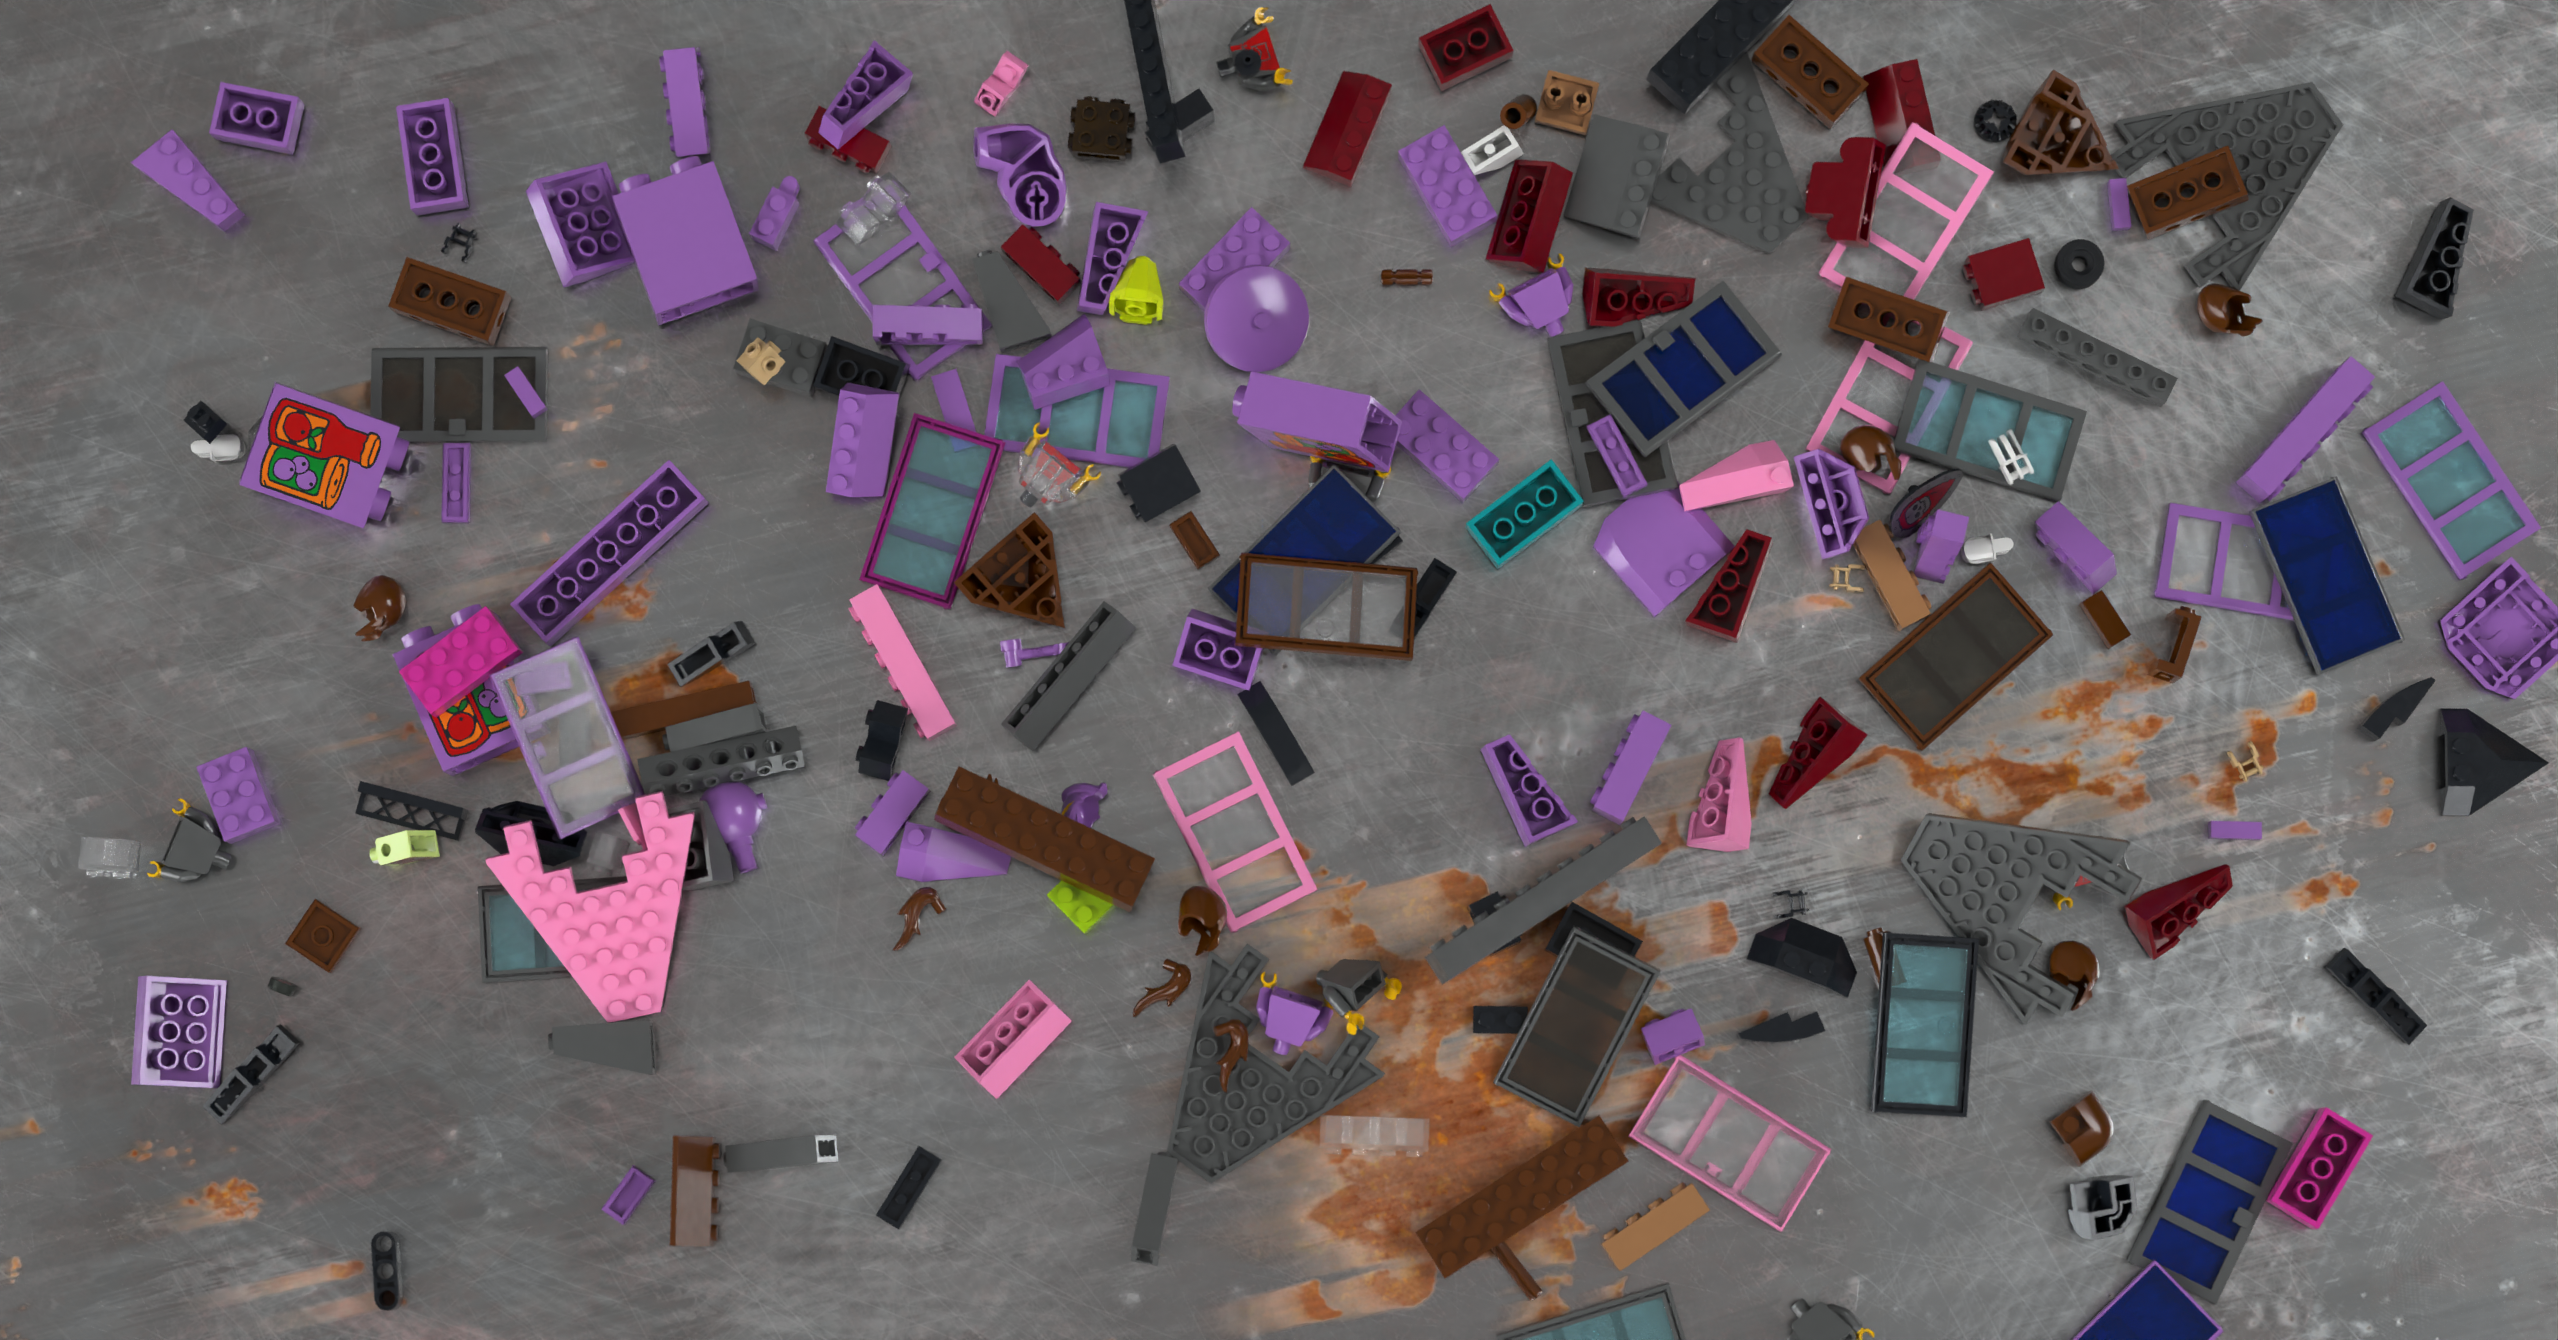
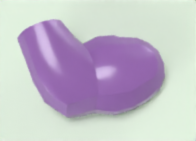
[973,123,1066,227]

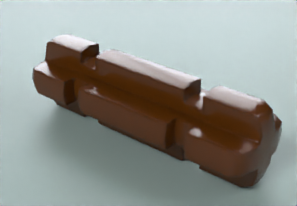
[1381,269,1433,285]

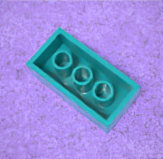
[1465,459,1584,570]

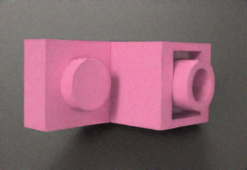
[974,51,1029,117]

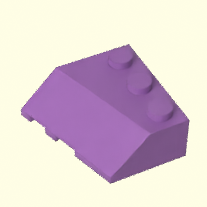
[1017,313,1110,410]

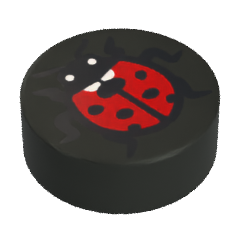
[268,976,297,996]

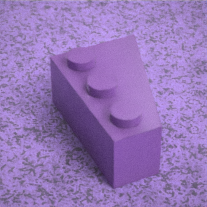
[2035,501,2117,595]

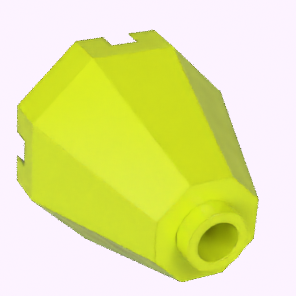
[1109,256,1163,325]

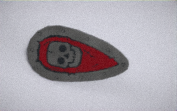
[1889,468,1963,538]

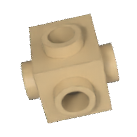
[736,337,786,385]

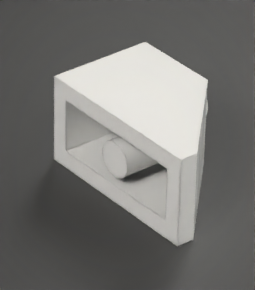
[1461,125,1524,175]

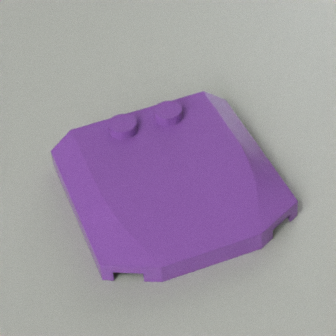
[1593,481,1735,618]
[2439,556,2558,699]

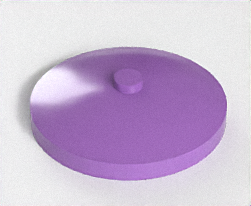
[1204,265,1309,372]

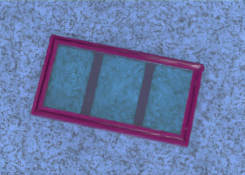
[859,413,1006,610]

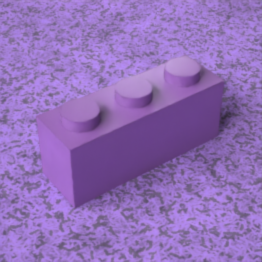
[855,770,931,856]

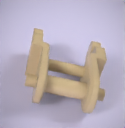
[1829,564,1865,592]
[2227,741,2264,782]

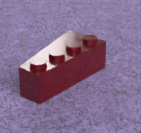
[1685,529,1773,643]

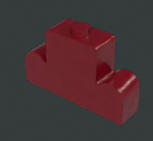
[1805,137,1886,248]

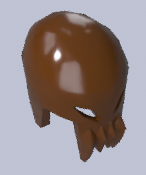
[2197,283,2263,337]
[1840,425,1902,480]
[353,575,406,641]
[1178,886,1227,956]
[2049,940,2100,1011]

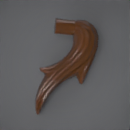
[893,887,946,951]
[1133,959,1191,1018]
[1213,1019,1248,1092]

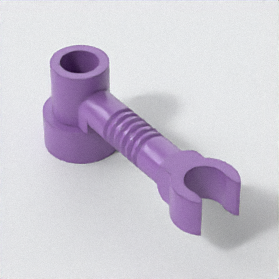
[1000,639,1069,668]

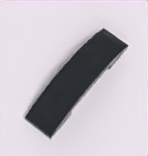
[1237,681,1315,786]

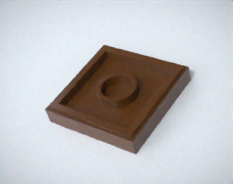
[285,899,361,973]

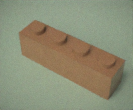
[1853,520,1932,632]
[1601,1182,1710,1271]

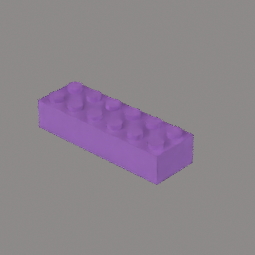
[2235,356,2375,504]

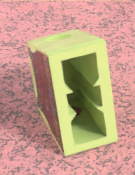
[370,830,440,866]

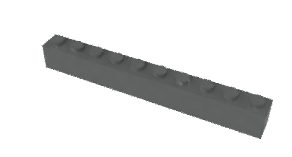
[1425,816,1662,985]

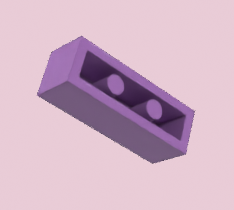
[2107,178,2131,231]
[504,366,548,418]
[2208,821,2262,840]

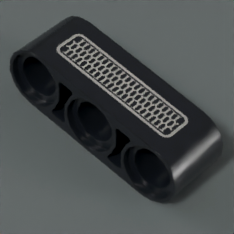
[371,1231,404,1311]

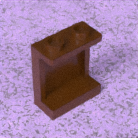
[2147,606,2202,684]

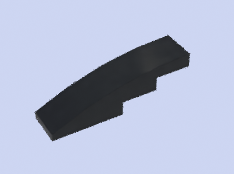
[2326,948,2427,1045]
[202,1024,300,1125]

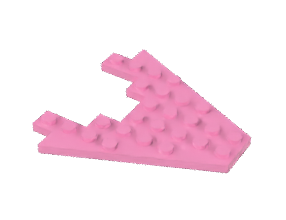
[485,791,695,1023]

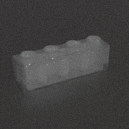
[1320,1115,1429,1157]

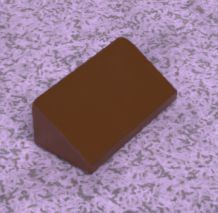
[2079,590,2131,649]

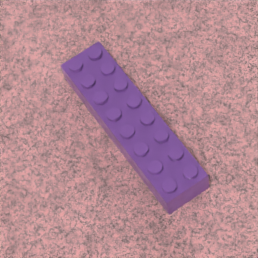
[510,460,709,647]

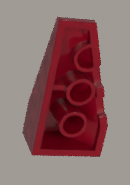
[1582,268,1695,327]
[1769,697,1868,809]
[2125,864,2233,960]

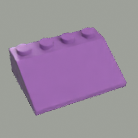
[526,162,635,287]
[131,976,227,1088]

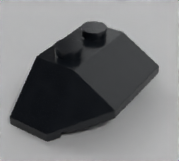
[475,801,587,867]
[1746,918,1857,998]

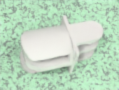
[1987,429,2034,485]
[191,434,246,464]
[1960,533,2014,564]

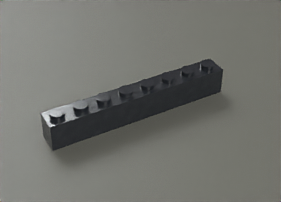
[1124,0,1186,164]

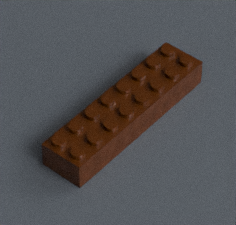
[934,766,1155,912]
[1415,1115,1629,1278]

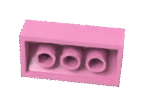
[954,980,1072,1099]

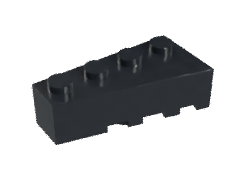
[2395,197,2474,320]

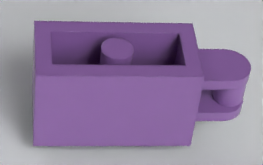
[749,176,800,251]

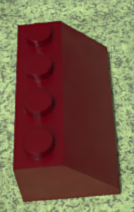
[1862,59,1941,176]
[1303,71,1392,187]
[1486,159,1573,273]

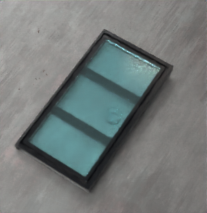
[1871,931,1979,1117]

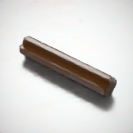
[1491,1241,1542,1301]

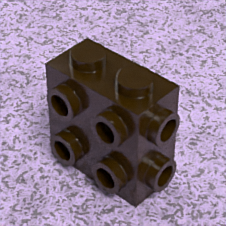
[1068,96,1135,162]

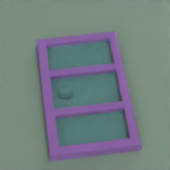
[983,354,1170,468]
[2362,381,2541,580]

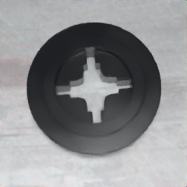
[1974,99,2017,142]

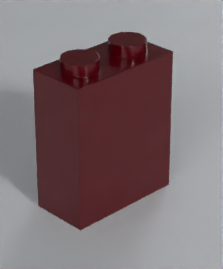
[1963,238,2045,311]

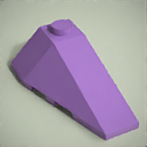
[896,821,1011,882]

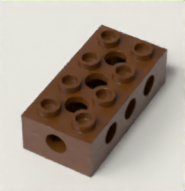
[1751,15,1869,130]
[2127,145,2249,240]
[388,257,512,346]
[1828,277,1950,363]

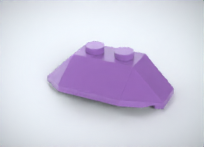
[1794,449,1869,559]

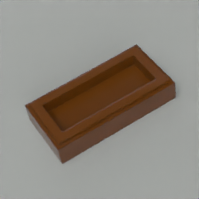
[1169,511,1220,570]

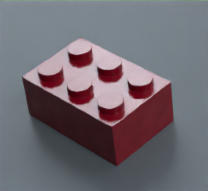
[1418,4,1514,92]

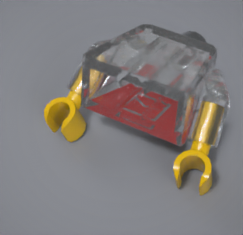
[1018,422,1101,507]

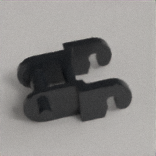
[441,223,477,262]
[1773,889,1810,919]

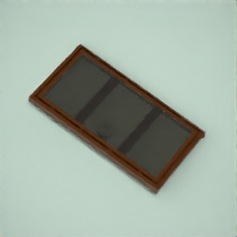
[1858,562,2053,751]

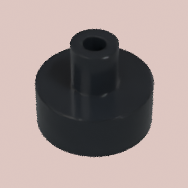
[1235,49,1261,78]

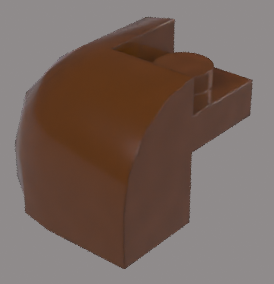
[2050,1091,2114,1167]

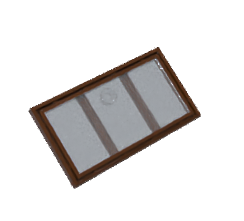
[1235,552,1418,661]

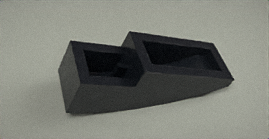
[1389,558,1457,640]
[667,621,756,687]
[2357,677,2436,741]
[1736,1011,1826,1043]

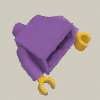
[1489,254,1573,337]
[1256,972,1334,1055]

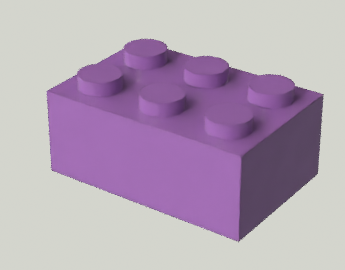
[209,82,305,155]
[1172,609,1268,691]
[196,747,281,844]

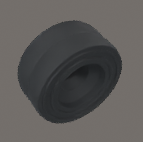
[2054,239,2105,289]

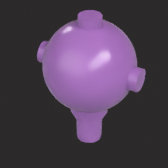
[699,782,768,874]

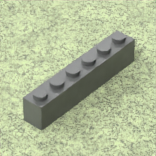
[1001,601,1136,751]

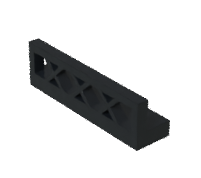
[355,781,468,841]

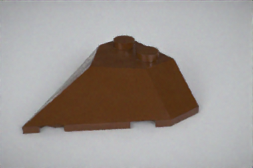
[2002,70,2119,175]
[954,512,1065,628]

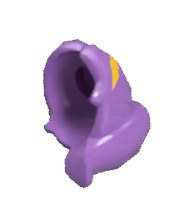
[1061,782,1107,828]

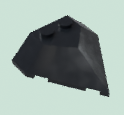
[2439,708,2549,816]

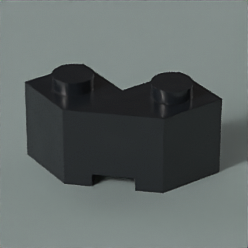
[855,700,908,781]

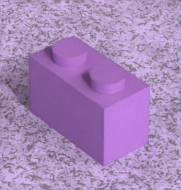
[1641,1008,1705,1065]

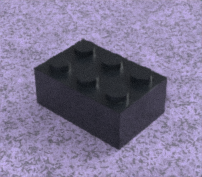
[813,336,910,396]
[1544,902,1643,990]

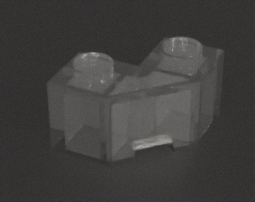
[836,172,911,246]

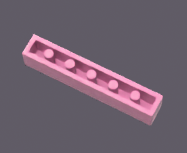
[848,584,957,741]

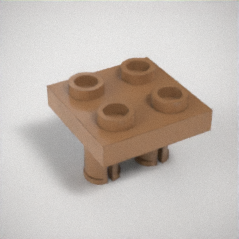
[1535,70,1599,135]

